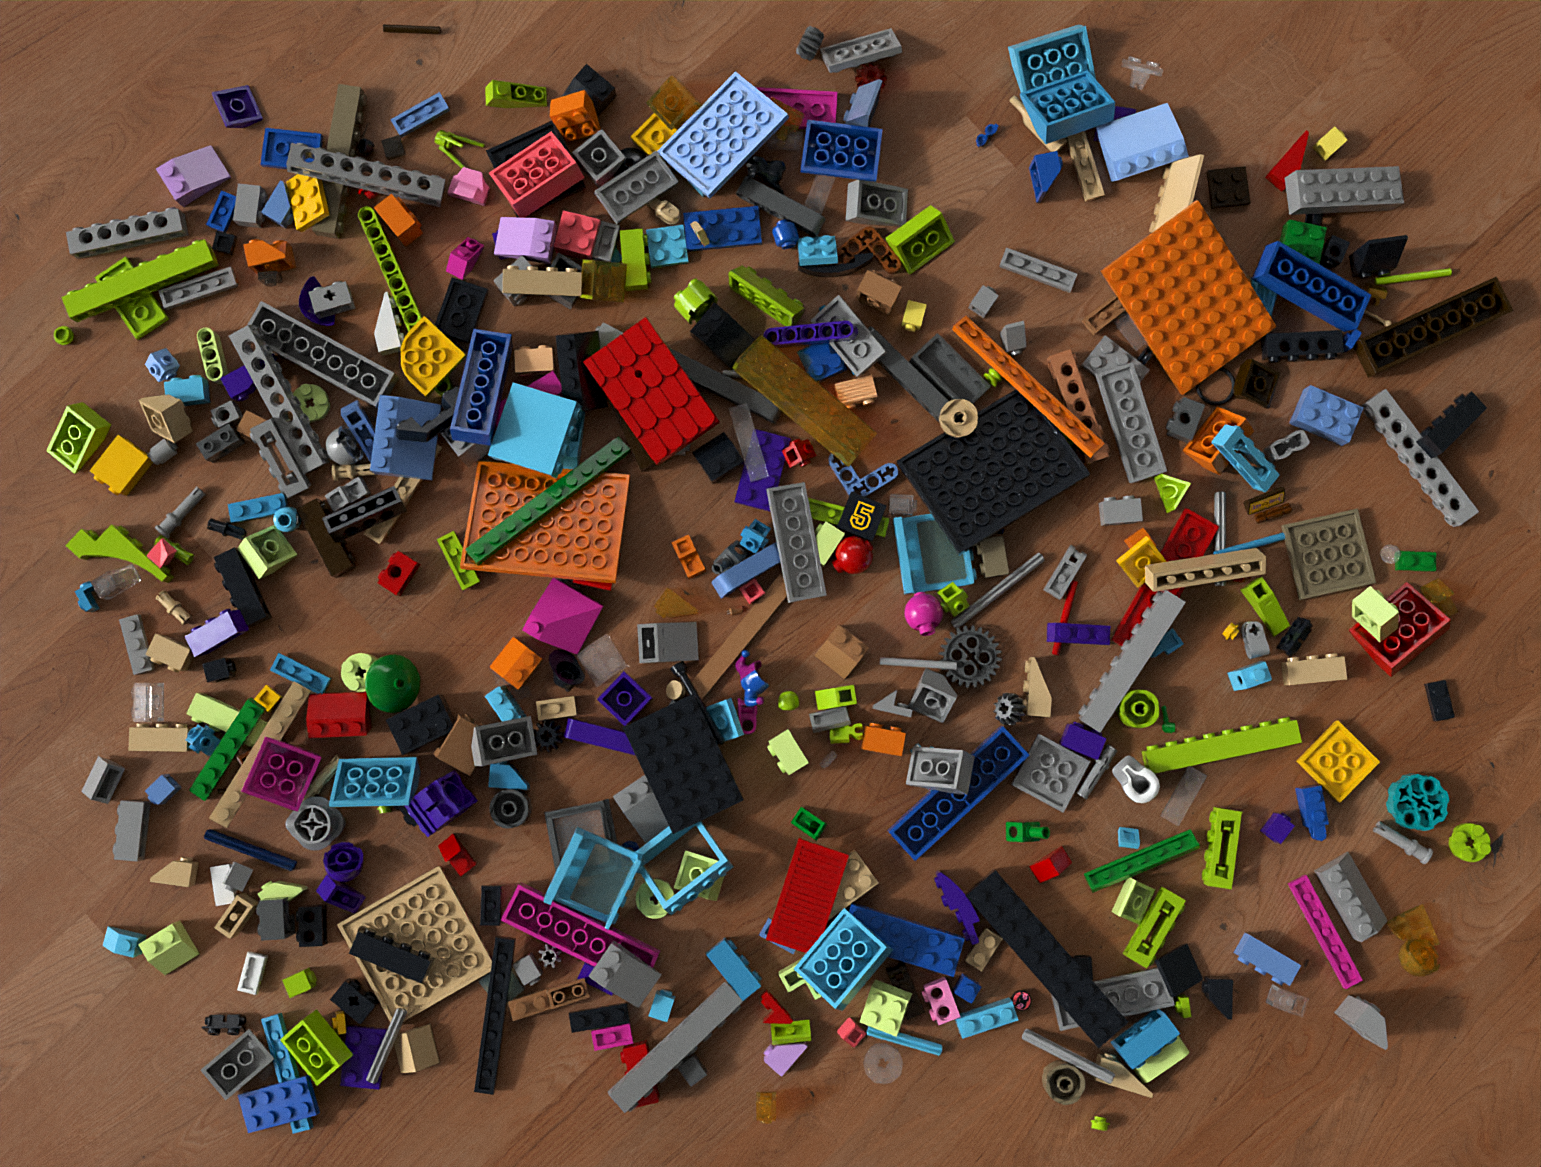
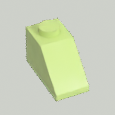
[815,521,845,567]
[258,881,308,902]

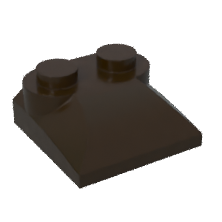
[1233,359,1280,409]

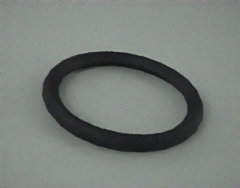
[1196,367,1235,405]

